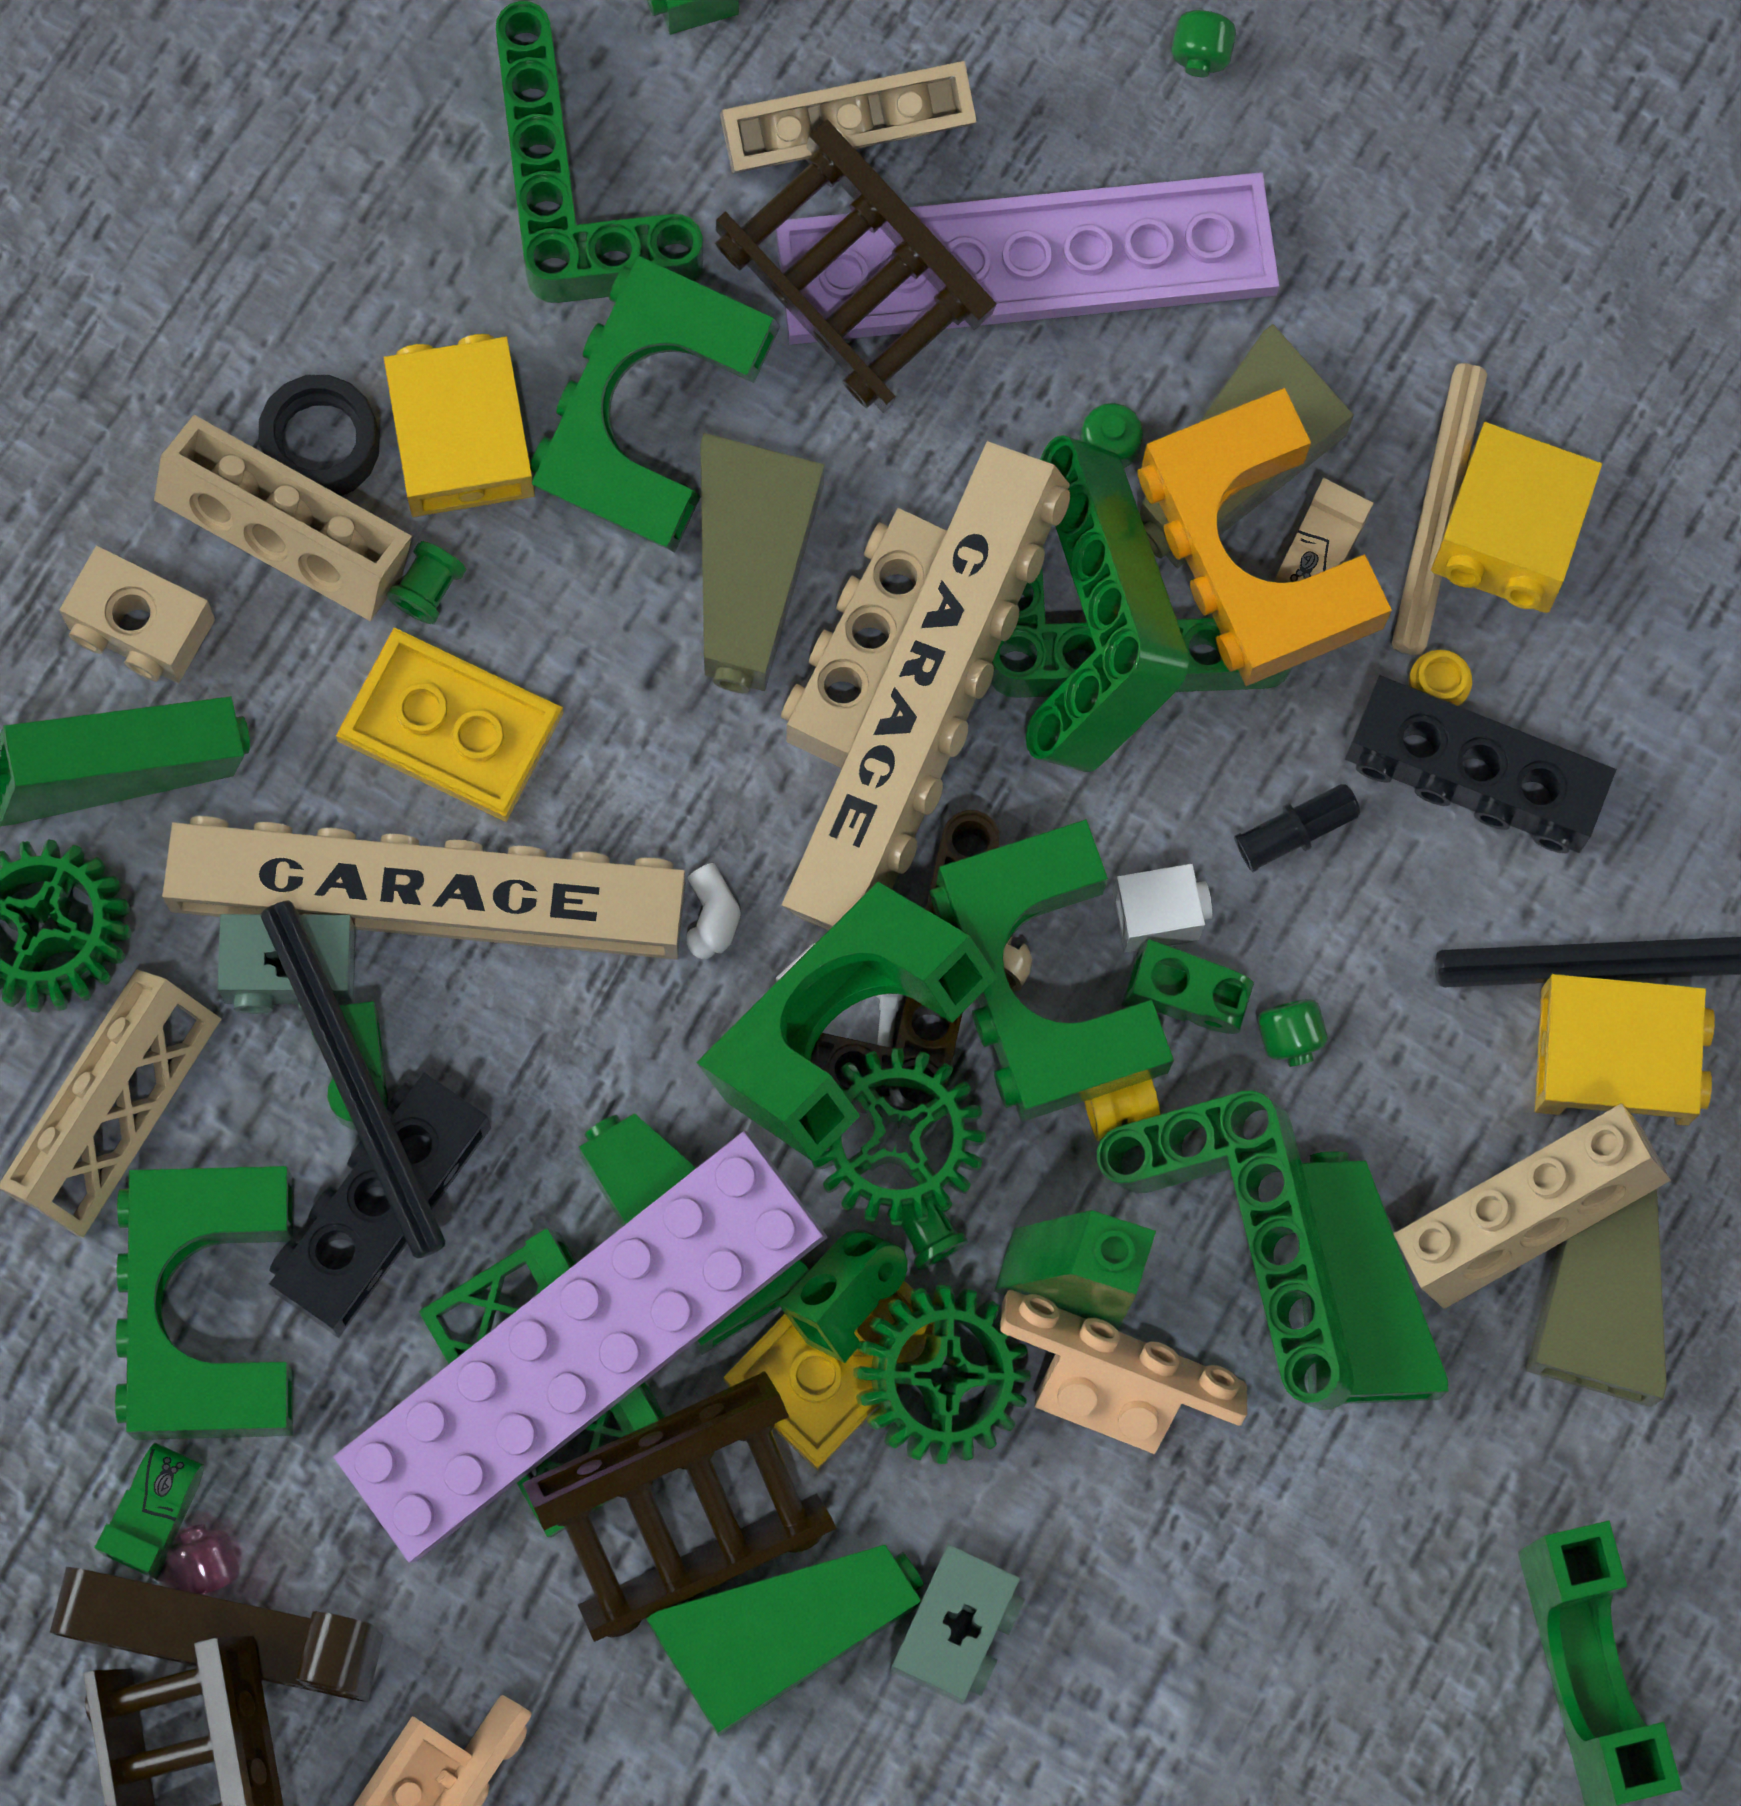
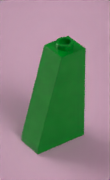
[0,696,250,827]
[579,1113,809,1355]
[1298,1151,1449,1404]
[994,1210,1156,1330]
[646,1545,924,1737]

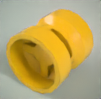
[1084,1079,1160,1141]

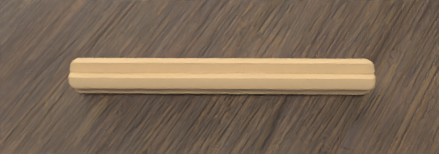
[1392,363,1487,656]

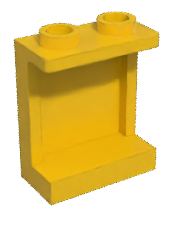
[383,334,535,517]
[1431,422,1603,613]
[1535,974,1715,1126]

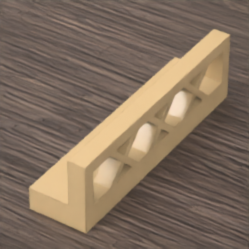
[0,969,221,1238]

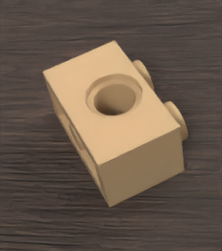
[59,546,215,684]

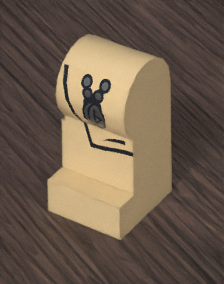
[1274,478,1374,583]

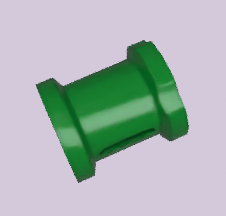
[386,541,467,624]
[887,1197,968,1270]

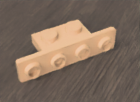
[1000,1290,1247,1454]
[353,1695,532,1806]

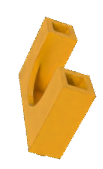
[1137,388,1392,686]

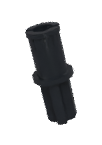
[1234,784,1360,872]

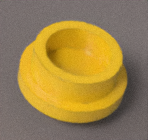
[1409,650,1472,706]

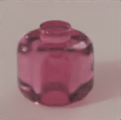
[167,1524,240,1595]

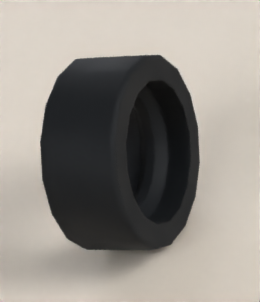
[258,375,379,496]

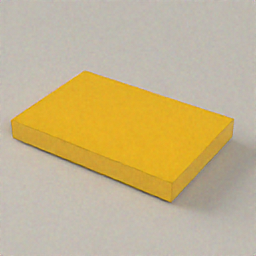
[336,627,564,822]
[723,1281,933,1471]

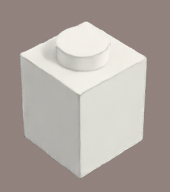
[1112,864,1212,953]

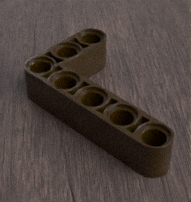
[810,810,1000,1123]
[50,1567,383,1702]

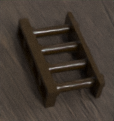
[715,119,997,413]
[523,1371,837,1642]
[83,1636,284,1806]

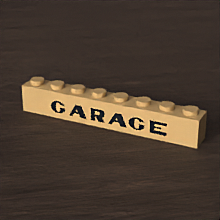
[782,441,1070,930]
[162,816,685,960]

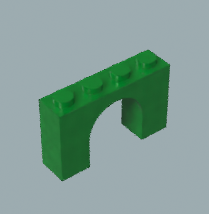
[530,256,780,553]
[930,819,1174,1122]
[696,882,997,1162]
[115,1166,293,1440]
[1518,1520,1683,1806]

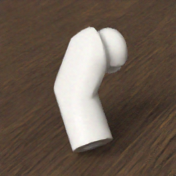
[686,863,741,959]

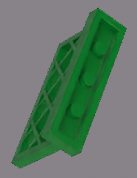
[418,1228,666,1538]

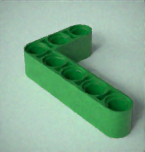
[496,1,703,303]
[1026,435,1189,772]
[991,568,1293,698]
[1097,1090,1354,1410]

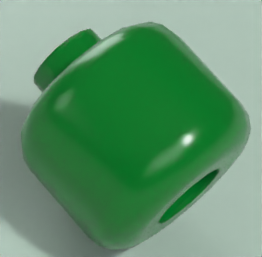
[1171,10,1236,78]
[1080,403,1143,468]
[1258,999,1328,1067]

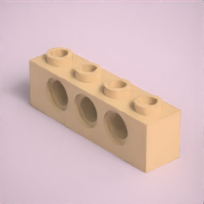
[720,61,977,174]
[154,415,412,621]
[781,508,947,768]
[1394,1103,1671,1309]

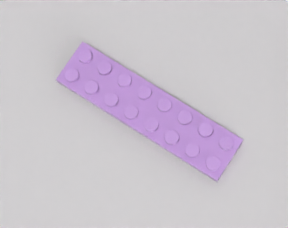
[775,172,1279,345]
[333,1131,827,1563]

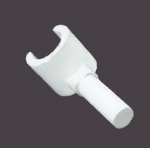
[876,994,905,1048]

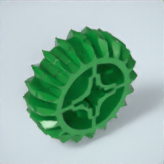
[0,839,131,1013]
[812,1048,986,1227]
[853,1285,1032,1464]

